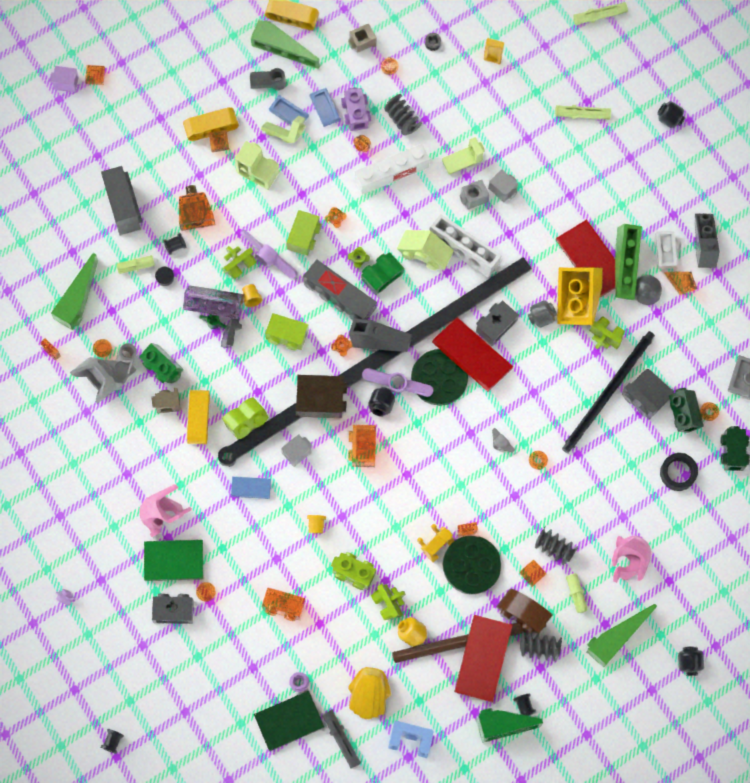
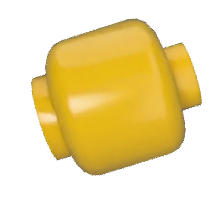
[398,617,427,647]

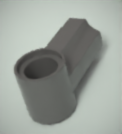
[250,68,287,91]

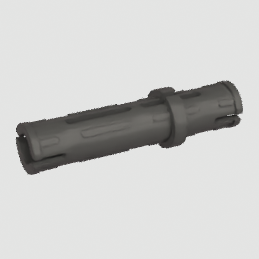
[322,709,361,769]

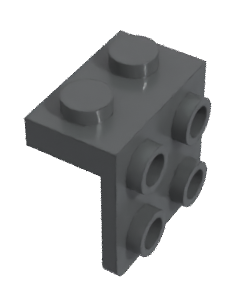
[622,369,674,420]

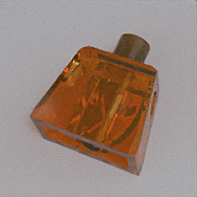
[179,185,216,231]

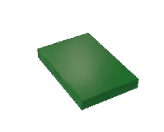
[144,539,204,581]

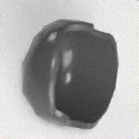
[635,275,662,305]

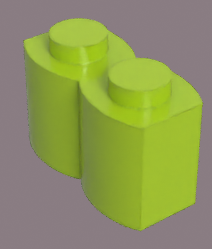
[222,397,269,440]

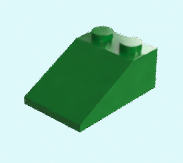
[476,708,544,743]

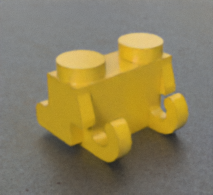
[417,523,455,563]

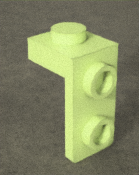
[261,116,306,143]
[442,137,485,175]

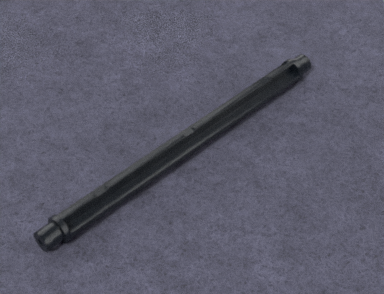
[562,331,655,454]

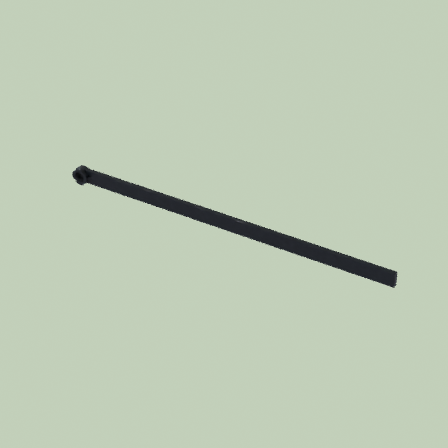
[218,257,532,467]

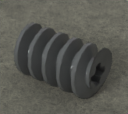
[384,93,422,135]
[535,525,579,565]
[520,631,562,662]

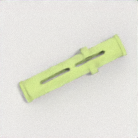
[573,1,628,25]
[555,104,611,120]

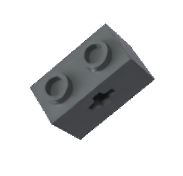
[476,300,519,347]
[152,593,194,624]

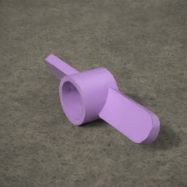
[240,229,297,279]
[362,368,433,397]

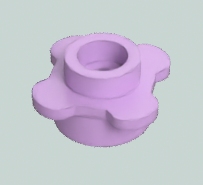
[56,589,76,606]

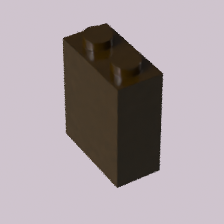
[296,374,347,418]

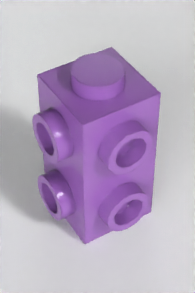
[341,87,371,131]

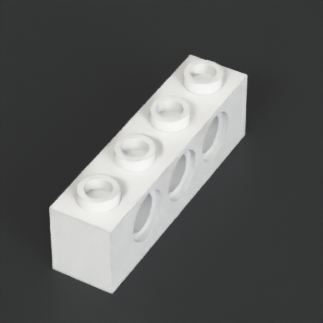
[429,213,502,278]

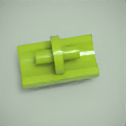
[221,246,257,279]
[589,316,625,350]
[371,584,406,620]

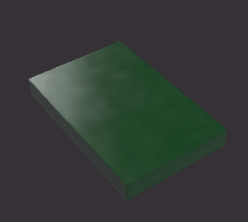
[253,690,325,752]

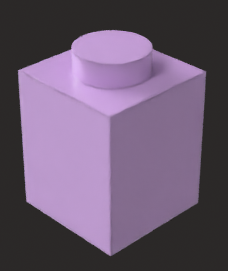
[50,65,79,93]

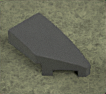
[221,314,242,348]

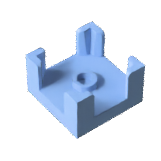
[388,720,434,758]

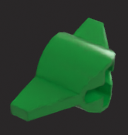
[199,313,227,329]

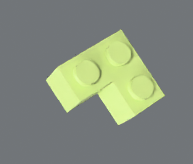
[234,141,280,190]
[397,230,454,271]

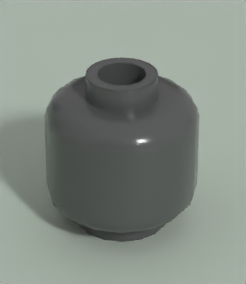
[528,300,557,328]

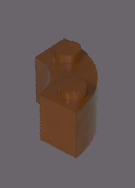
[496,589,553,634]

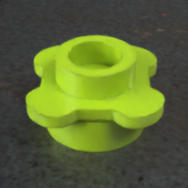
[348,247,370,268]

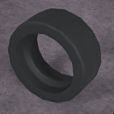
[660,452,698,491]

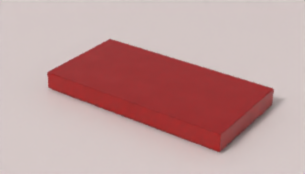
[555,219,615,298]
[432,317,514,392]
[454,614,513,703]

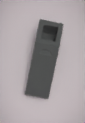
[694,213,720,268]
[349,319,412,352]

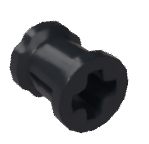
[163,233,187,255]
[513,693,536,716]
[100,729,124,754]

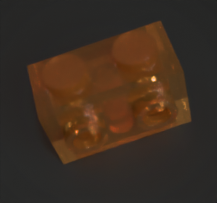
[348,425,376,468]
[262,587,306,622]

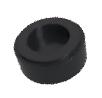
[155,266,174,286]

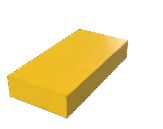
[483,38,505,64]

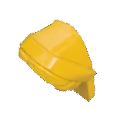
[348,667,391,719]

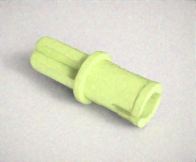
[117,255,155,274]
[565,573,588,613]

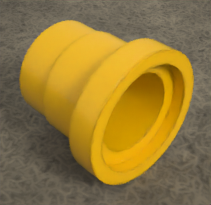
[242,284,263,307]
[307,515,326,534]

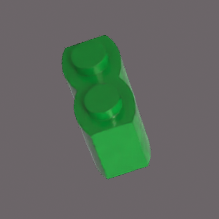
[361,252,405,295]

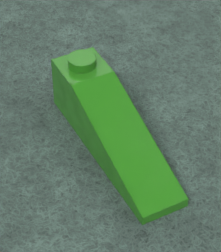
[250,19,320,70]
[615,223,642,301]
[51,252,99,330]
[586,603,657,667]

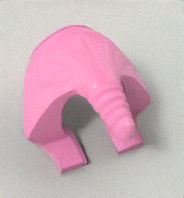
[139,484,192,537]
[612,535,652,583]

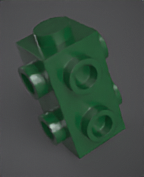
[669,387,704,433]
[720,426,750,471]

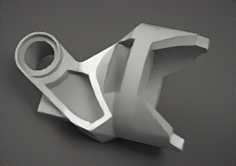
[70,343,137,404]

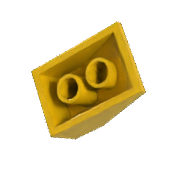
[557,267,602,325]

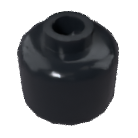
[657,101,685,128]
[368,387,396,417]
[678,646,704,676]

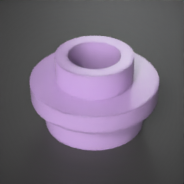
[289,672,309,692]

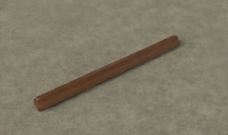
[392,622,547,663]

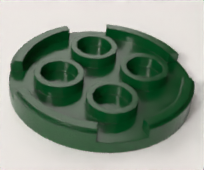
[411,349,468,406]
[442,536,501,595]

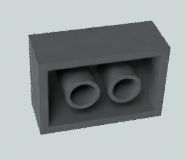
[100,166,143,236]

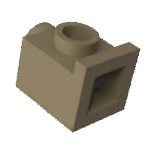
[348,23,377,53]
[151,388,180,414]

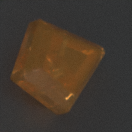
[664,271,697,295]

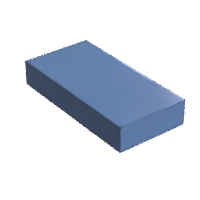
[309,88,340,127]
[268,95,309,126]
[231,476,271,499]

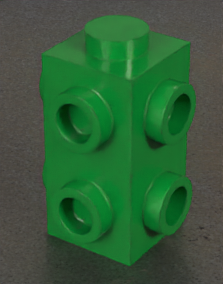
[139,343,184,384]

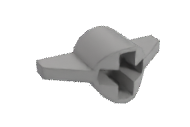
[492,427,515,453]

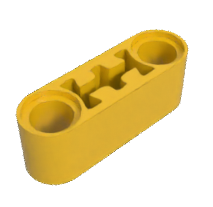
[264,0,320,30]
[183,107,239,141]
[187,390,210,445]

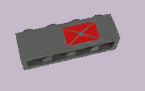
[303,259,377,321]

